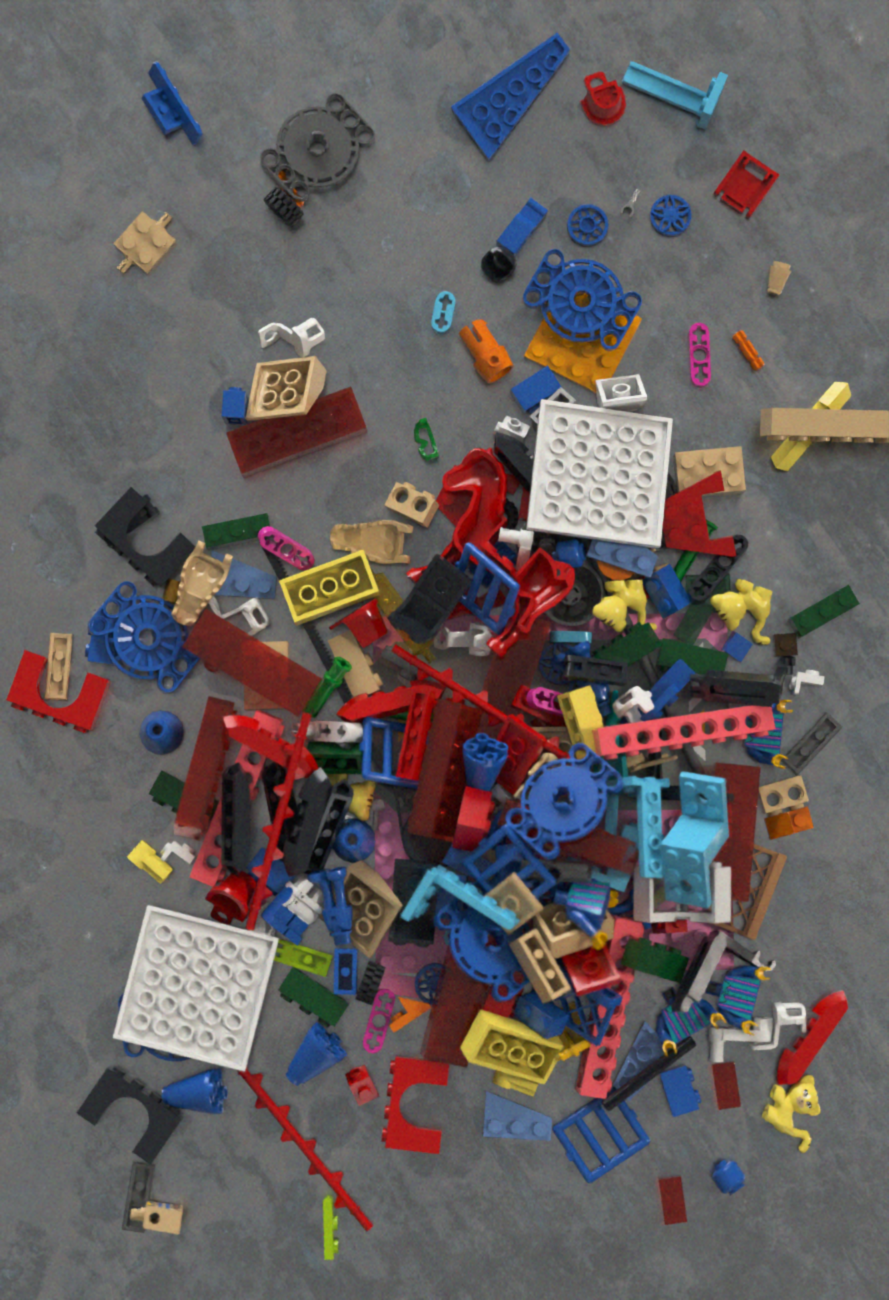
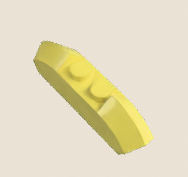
[771,382,851,471]

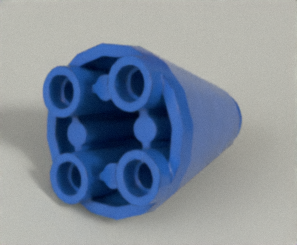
[139,710,184,755]
[462,733,508,791]
[332,818,376,863]
[286,1022,347,1086]
[162,1068,228,1115]

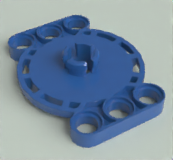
[523,249,642,351]
[87,581,206,693]
[506,743,624,860]
[433,882,530,1002]

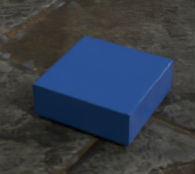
[721,631,753,662]

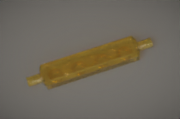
[369,565,436,664]

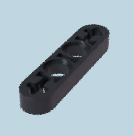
[688,534,748,605]

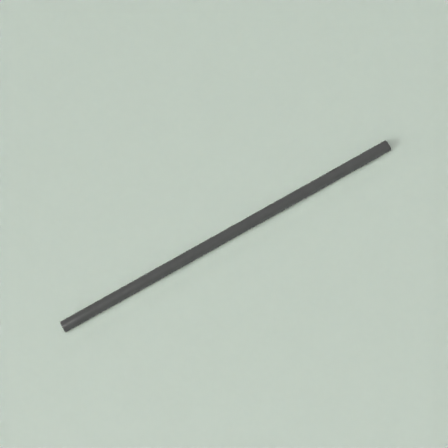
[579,537,707,776]

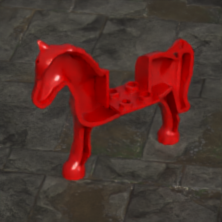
[405,447,575,658]

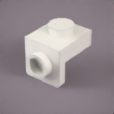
[789,670,825,696]
[160,841,197,864]

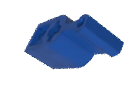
[496,198,548,257]

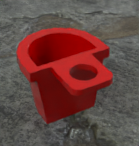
[580,71,626,126]
[329,598,388,648]
[205,871,256,925]

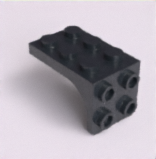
[387,554,473,644]
[388,859,440,947]

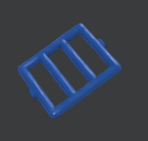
[455,542,520,635]
[359,717,436,791]
[462,824,556,901]
[553,1087,650,1183]

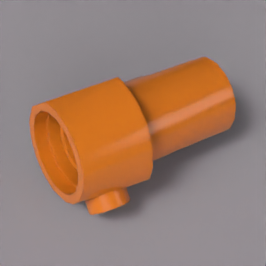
[459,319,514,384]

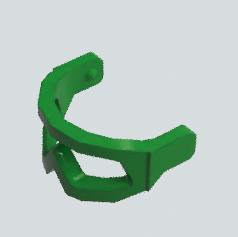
[414,418,439,461]

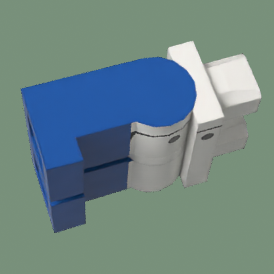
[260,875,324,946]

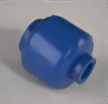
[552,539,587,568]
[712,1160,746,1195]

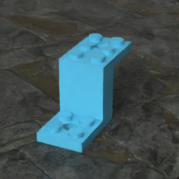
[661,772,729,909]
[564,822,665,892]

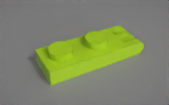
[274,937,333,977]
[323,1195,339,1260]

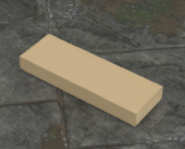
[44,633,73,701]

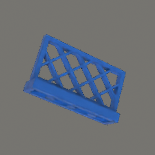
[531,957,623,1046]

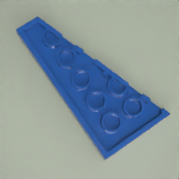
[451,32,570,161]

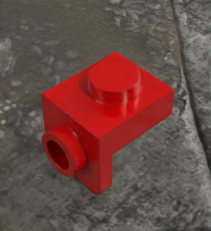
[651,919,688,934]
[345,1065,379,1106]

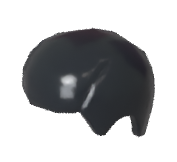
[481,247,517,282]

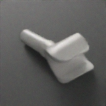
[621,189,640,218]
[372,798,385,830]

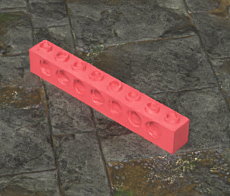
[592,705,775,760]
[189,709,285,887]
[575,914,644,1099]

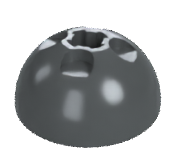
[544,563,604,626]

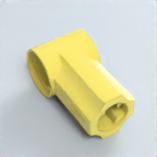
[127,840,174,884]
[492,1070,538,1096]

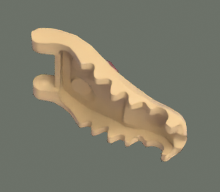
[330,520,413,564]
[171,541,233,626]

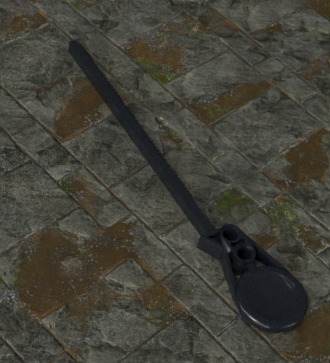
[259,539,458,868]

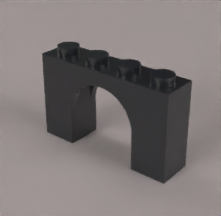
[94,487,196,587]
[76,1066,184,1165]

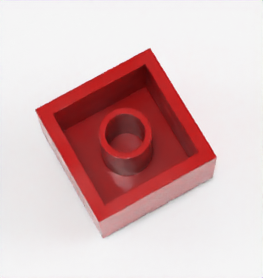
[452,786,495,852]

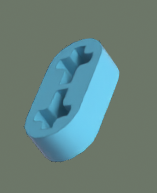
[432,291,455,334]
[550,631,592,644]

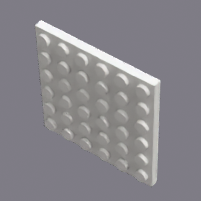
[526,399,673,549]
[113,905,279,1072]

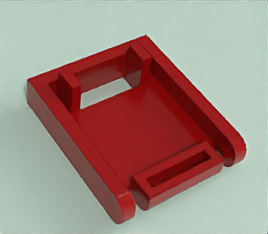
[713,150,779,218]

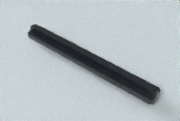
[602,1036,696,1111]

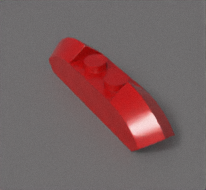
[336,680,446,723]
[222,715,319,778]
[777,990,848,1085]

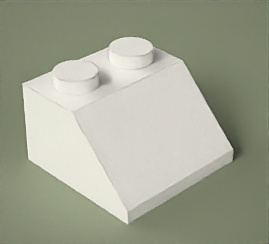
[595,374,647,411]

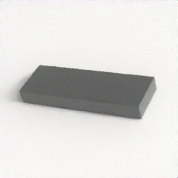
[780,712,843,776]
[121,1161,156,1233]

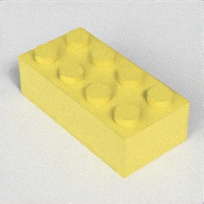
[279,550,379,626]
[460,1010,565,1085]

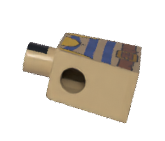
[130,1201,183,1234]

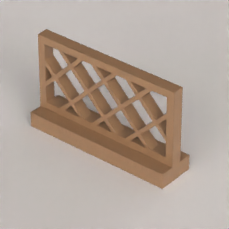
[708,837,787,941]

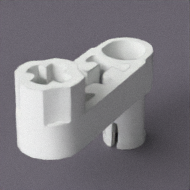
[498,527,534,574]
[291,721,363,743]
[708,1017,773,1062]

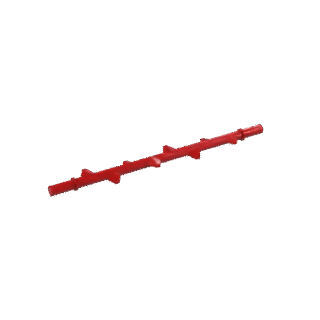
[391,644,572,766]
[245,712,312,931]
[236,1066,373,1232]

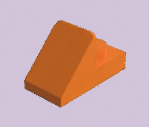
[764,806,814,840]
[389,996,432,1032]

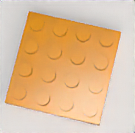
[524,293,642,394]

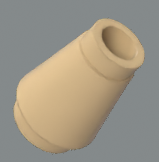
[768,261,791,295]

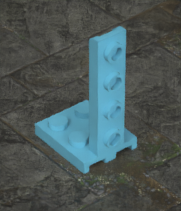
[622,61,728,130]
[606,776,670,878]
[401,865,520,930]

